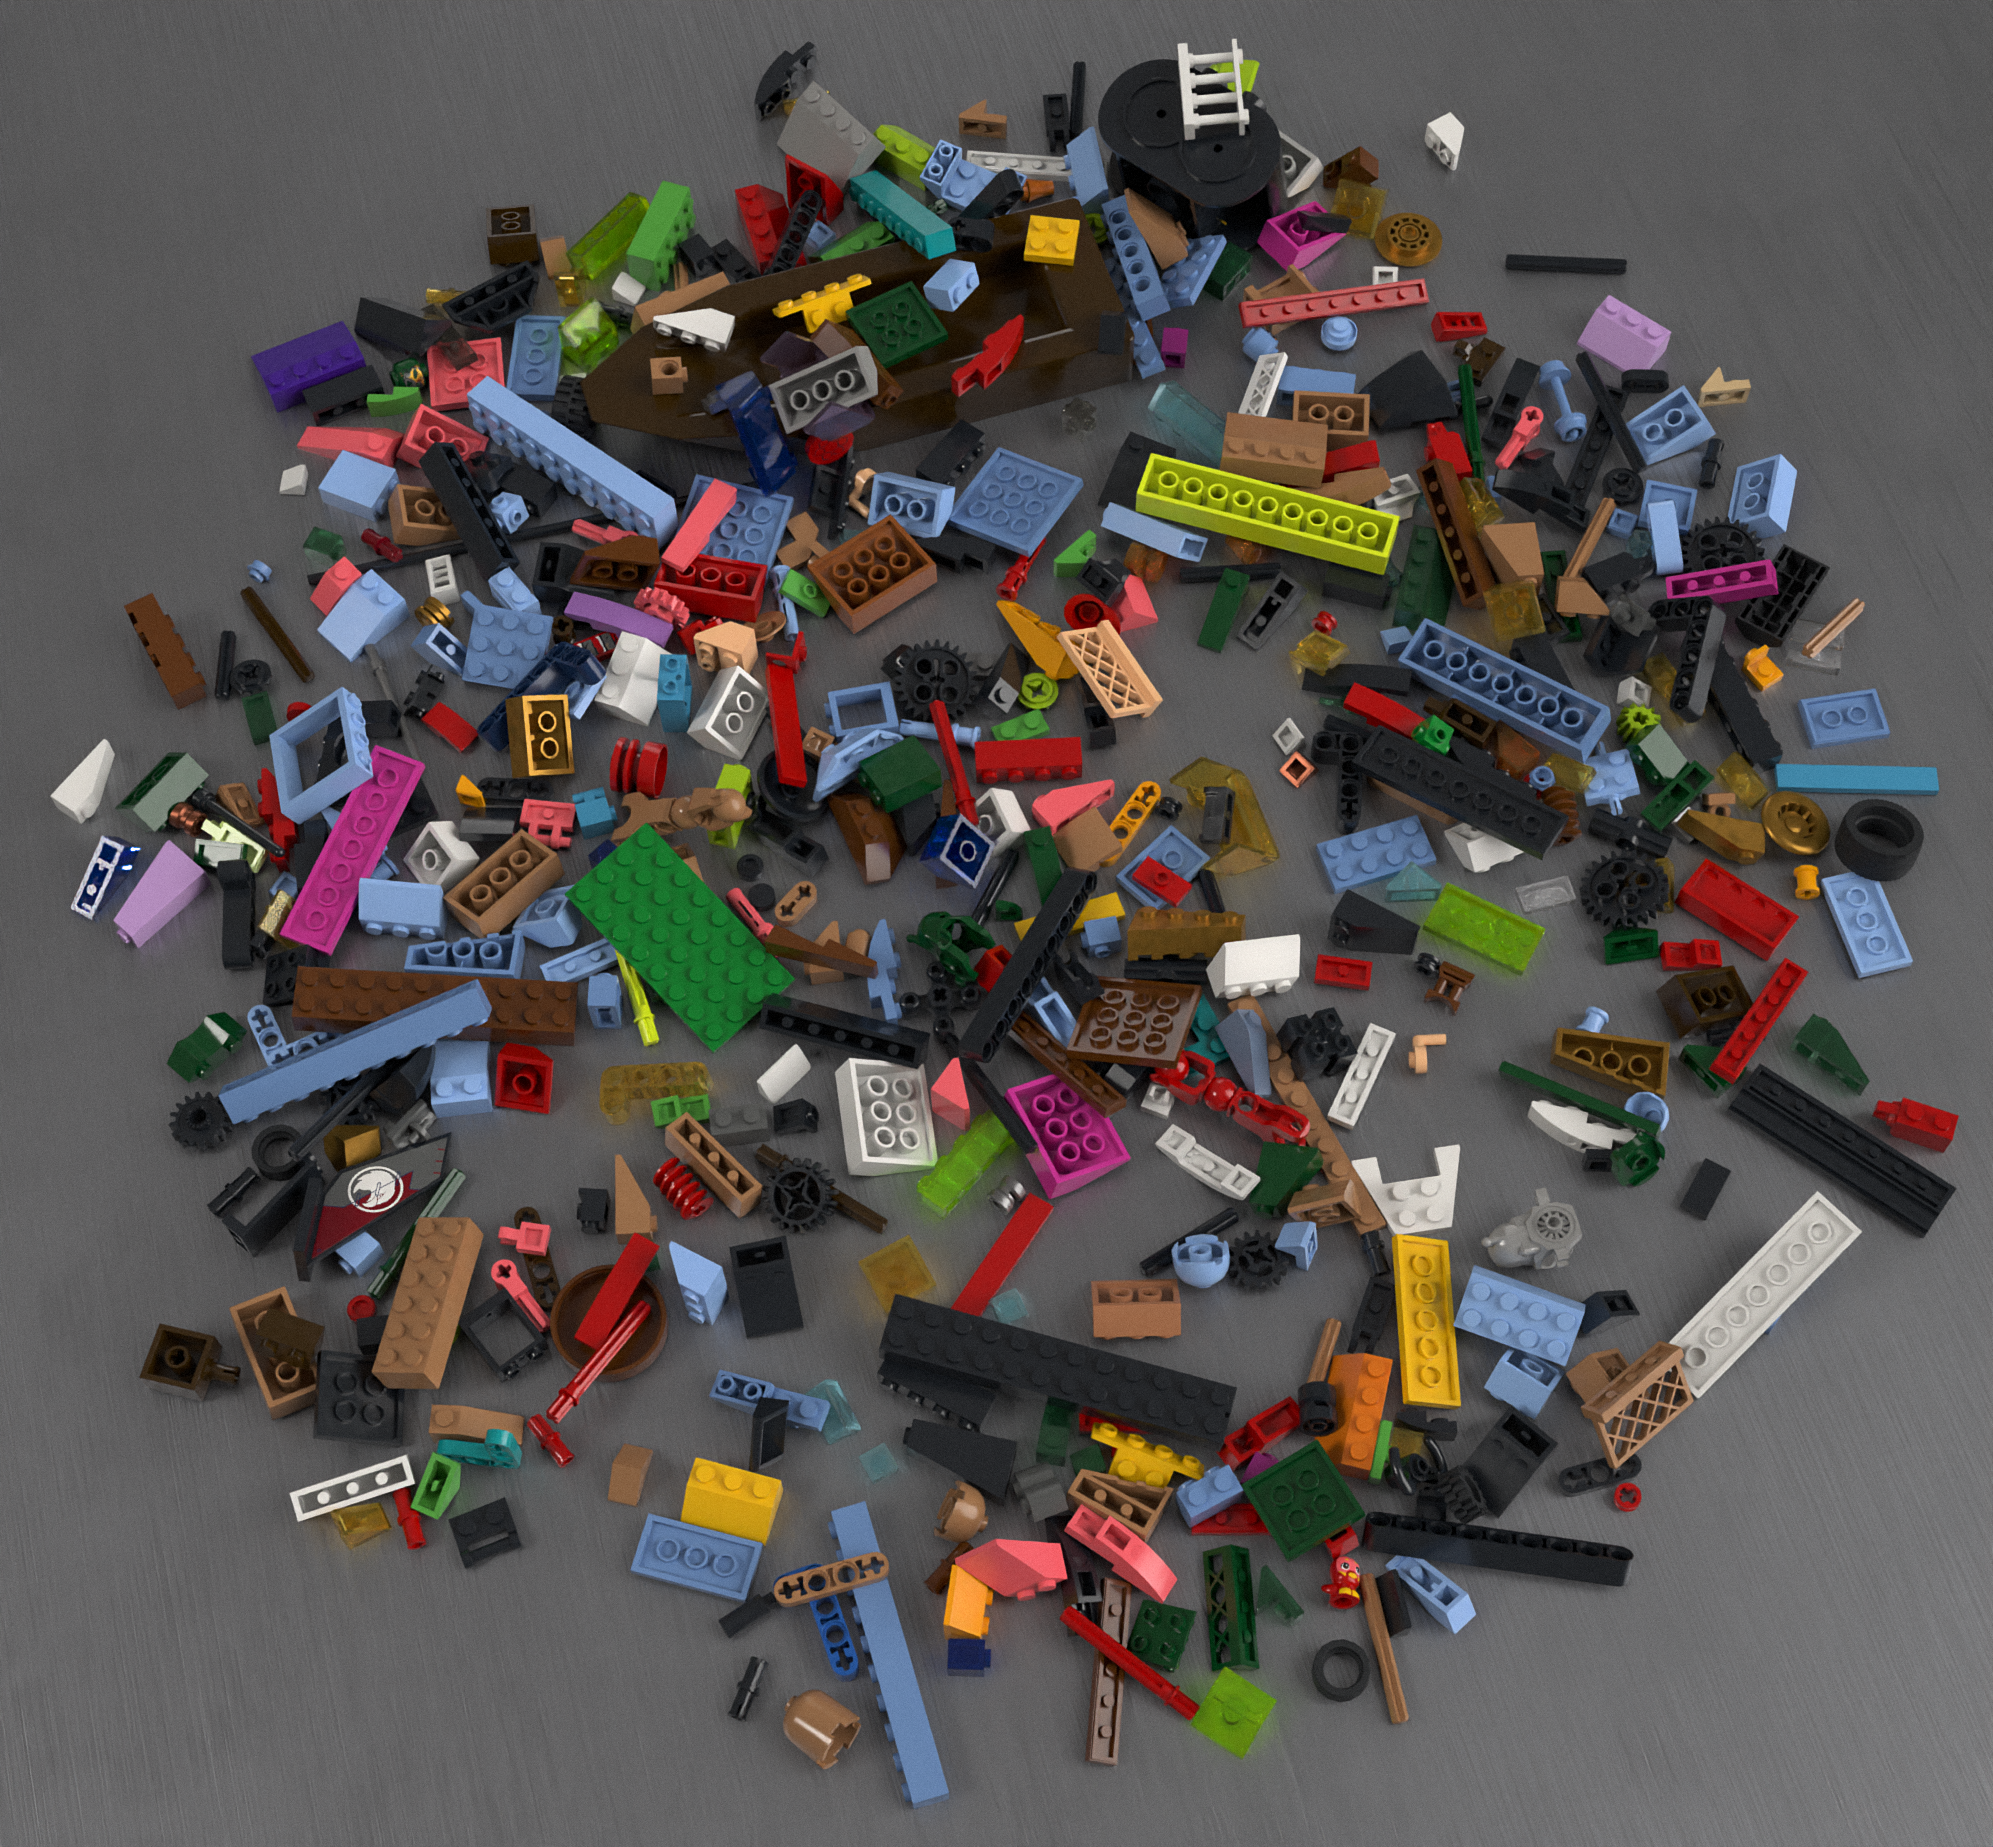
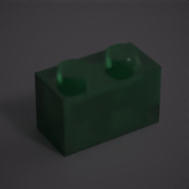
[1202,241,1253,302]

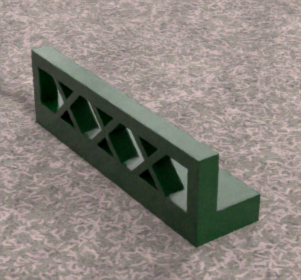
[1202,1544,1260,1673]

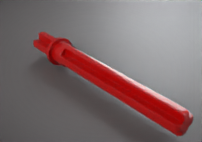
[929,700,979,829]
[545,1300,651,1424]
[1060,1606,1200,1721]

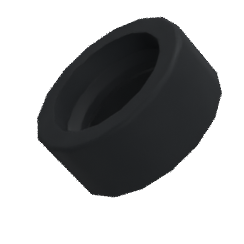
[251,1124,301,1181]
[1311,1639,1371,1702]

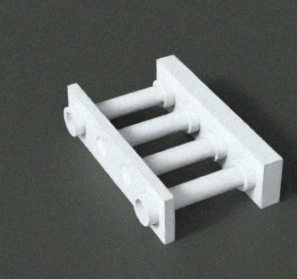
[1177,39,1249,140]

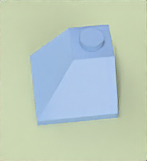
[513,885,582,948]

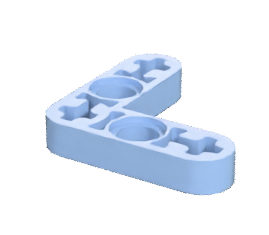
[247,1005,344,1067]

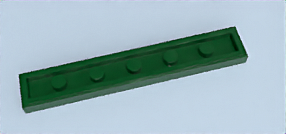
[1498,1061,1661,1140]

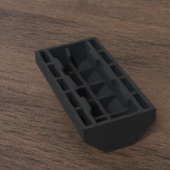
[1734,544,1830,647]

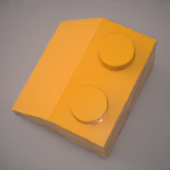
[943,1564,994,1644]

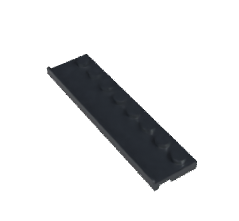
[1726,1063,1957,1239]

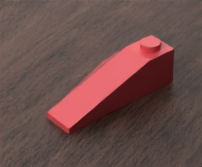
[297,426,405,468]

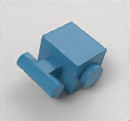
[572,787,618,840]

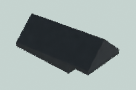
[354,297,452,357]

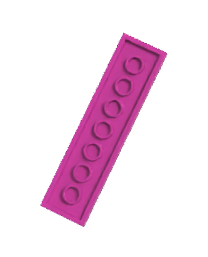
[280,745,425,956]

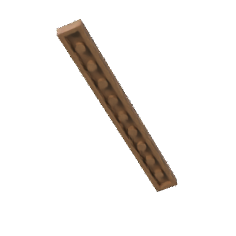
[1227,994,1386,1240]

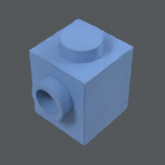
[1079,916,1122,958]

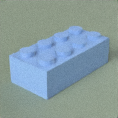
[1453,1265,1586,1366]

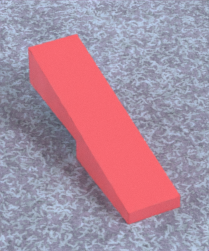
[661,478,737,572]

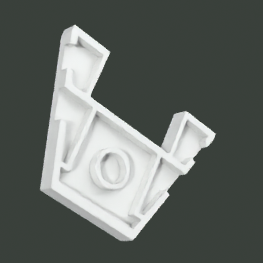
[1351,1144,1460,1236]

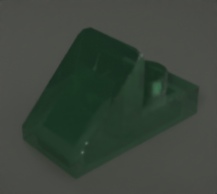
[1255,1565,1305,1626]

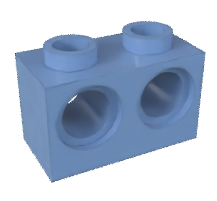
[587,973,624,1029]

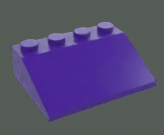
[251,320,366,413]

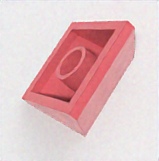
[1093,575,1158,632]
[931,1058,971,1131]

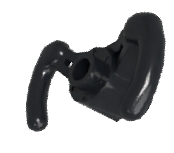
[1384,1436,1448,1496]

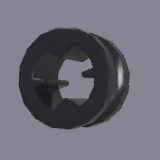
[746,791,767,816]
[1156,796,1183,821]
[1413,952,1441,978]

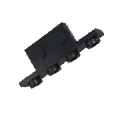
[807,446,855,540]

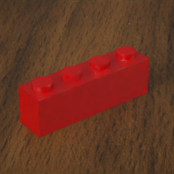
[975,737,1082,784]

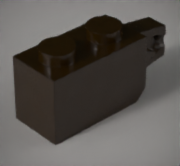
[1423,696,1497,749]

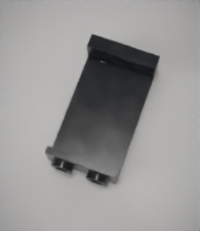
[221,1152,326,1258]

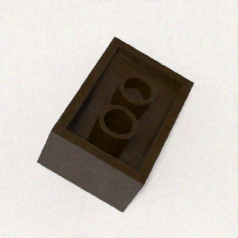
[486,204,539,266]
[1656,965,1753,1039]

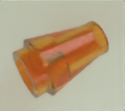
[1225,535,1262,564]

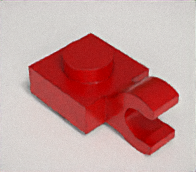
[677,616,723,655]

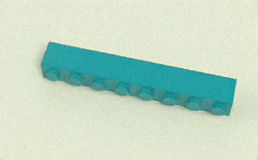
[849,170,956,259]

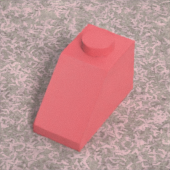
[310,556,362,617]

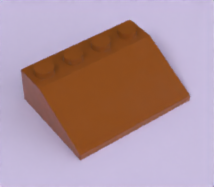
[807,514,937,634]

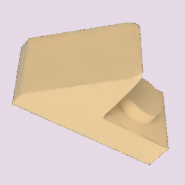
[1696,367,1751,407]

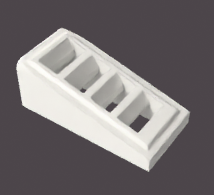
[425,554,460,606]

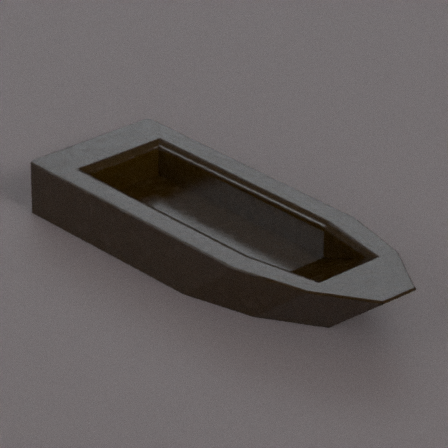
[580,198,1135,456]

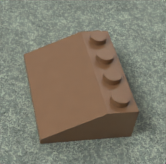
[1219,412,1328,488]

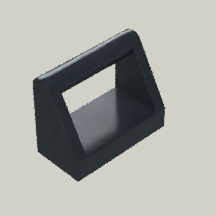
[749,1397,789,1472]

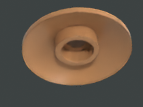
[743,611,786,643]

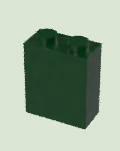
[857,735,942,813]

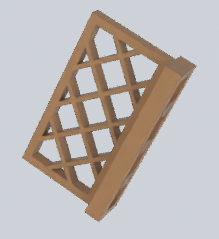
[1581,1340,1694,1469]

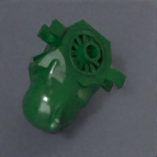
[906,911,996,989]

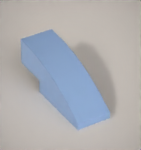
[1025,976,1077,1048]

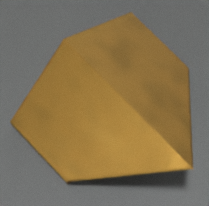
[323,1125,382,1173]

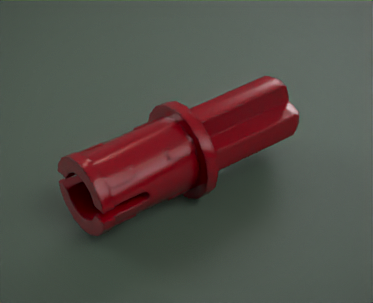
[361,528,403,563]

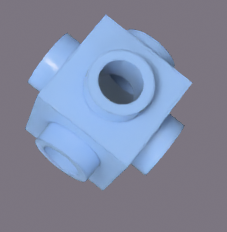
[488,492,529,534]

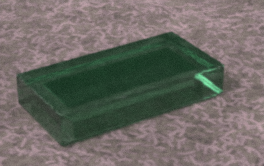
[241,691,278,745]

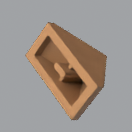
[539,235,572,280]
[608,1443,653,1508]

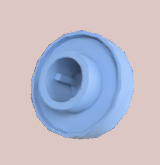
[1321,316,1357,351]

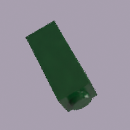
[1249,1141,1324,1219]

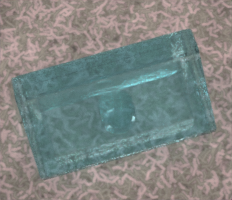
[804,1379,861,1445]

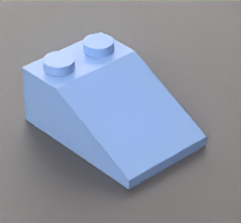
[1626,385,1716,465]
[317,569,410,663]
[430,1039,493,1118]

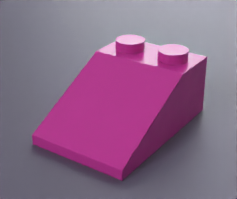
[1257,201,1348,271]

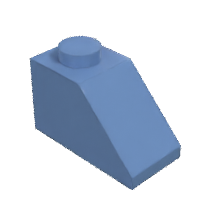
[411,623,467,676]

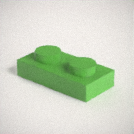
[991,708,1050,741]

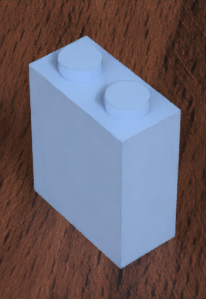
[318,450,400,522]

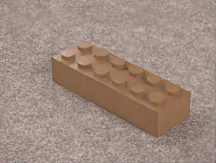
[372,1217,484,1389]

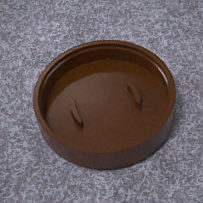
[550,1264,669,1382]

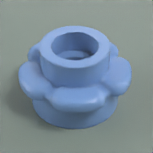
[247,560,272,583]
[1529,766,1555,791]

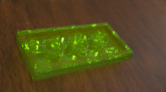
[1423,882,1546,977]

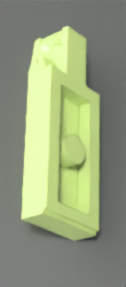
[201,819,269,873]

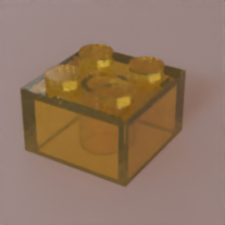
[858,1235,937,1318]

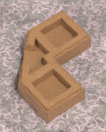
[776,511,819,571]

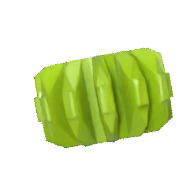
[1616,702,1661,743]

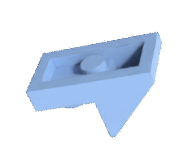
[1275,1221,1318,1271]

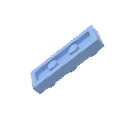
[540,938,619,982]

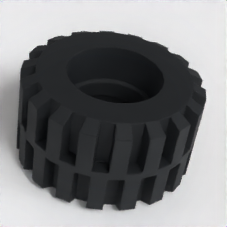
[551,375,597,441]

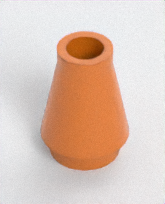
[1020,179,1054,203]

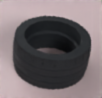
[1835,799,1924,882]

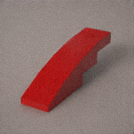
[1343,682,1426,740]
[574,1232,660,1351]

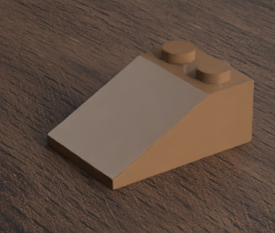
[1124,188,1189,270]
[388,484,461,546]
[1287,1177,1363,1229]

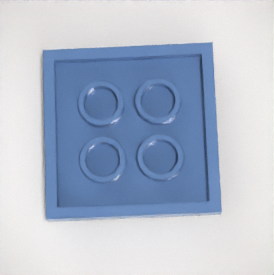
[462,604,554,690]

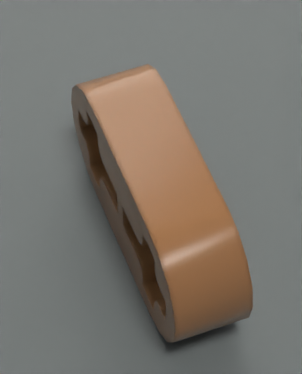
[775,881,817,927]

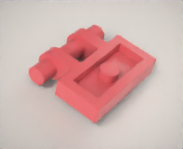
[519,799,577,850]

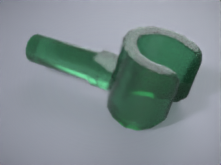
[1319,694,1355,715]

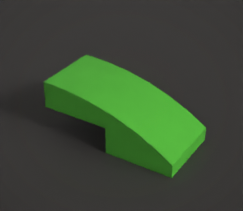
[367,387,423,417]
[651,1093,711,1129]

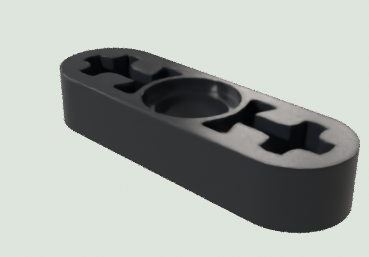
[477,777,555,806]
[1557,1454,1642,1497]

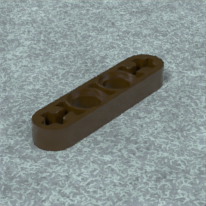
[514,1207,561,1312]

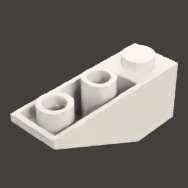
[653,308,735,352]

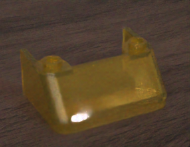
[1169,756,1280,877]

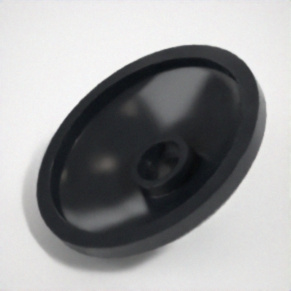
[757,750,831,822]

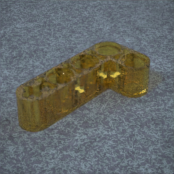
[599,1062,714,1126]

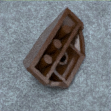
[827,791,907,885]

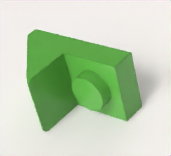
[1053,530,1097,577]

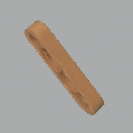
[774,1552,889,1607]

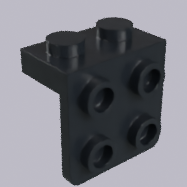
[1583,616,1658,676]
[262,944,331,1007]

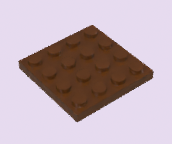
[1066,976,1202,1069]

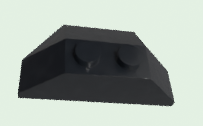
[442,260,540,334]

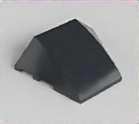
[1358,350,1458,431]

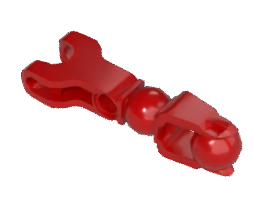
[1149,1049,1310,1146]

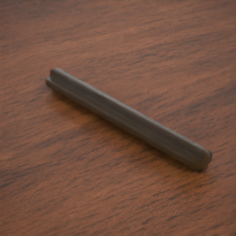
[240,586,315,683]

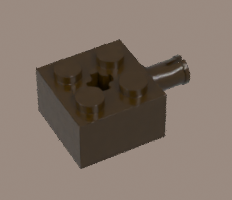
[139,1323,241,1401]

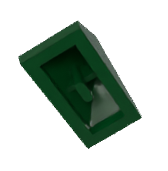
[1603,925,1659,965]

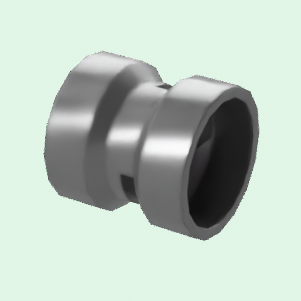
[987,1175,1026,1215]

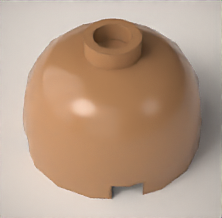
[934,1480,988,1543]

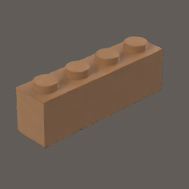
[665,1112,763,1219]

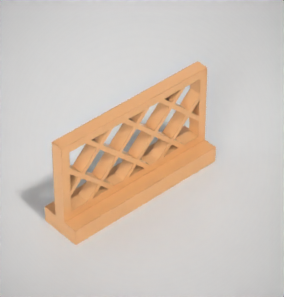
[1057,620,1163,718]

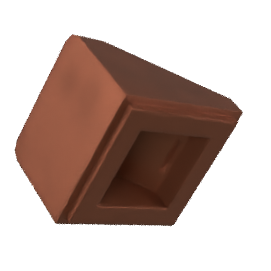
[1279,751,1319,788]

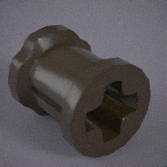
[551,615,576,645]

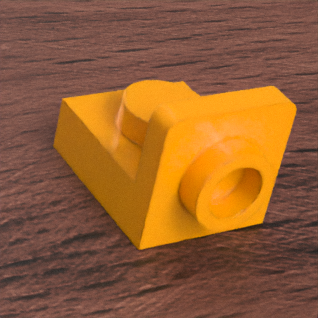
[1741,644,1784,692]

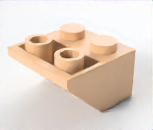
[693,621,758,674]

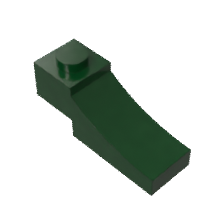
[1640,760,1715,833]

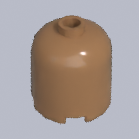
[783,1689,861,1769]

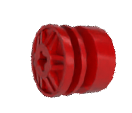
[609,737,668,799]

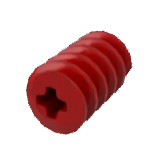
[653,1157,713,1220]

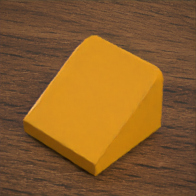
[455,775,486,807]

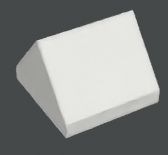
[1272,718,1306,755]

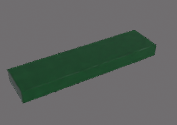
[1540,550,1583,643]

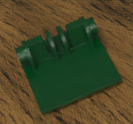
[1127,1599,1197,1673]

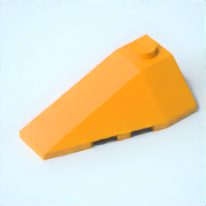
[996,600,1096,680]

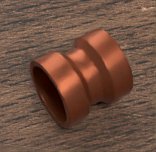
[169,802,208,837]

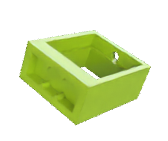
[707,763,754,850]

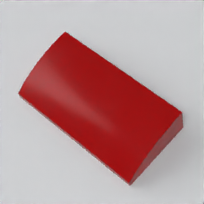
[1674,858,1799,961]

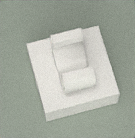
[1141,1082,1176,1120]

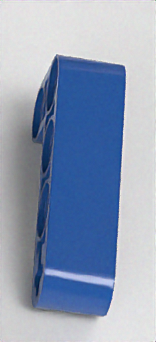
[773,1563,860,1682]

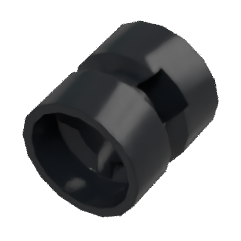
[1298,1381,1338,1437]

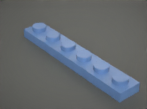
[1104,257,1166,379]

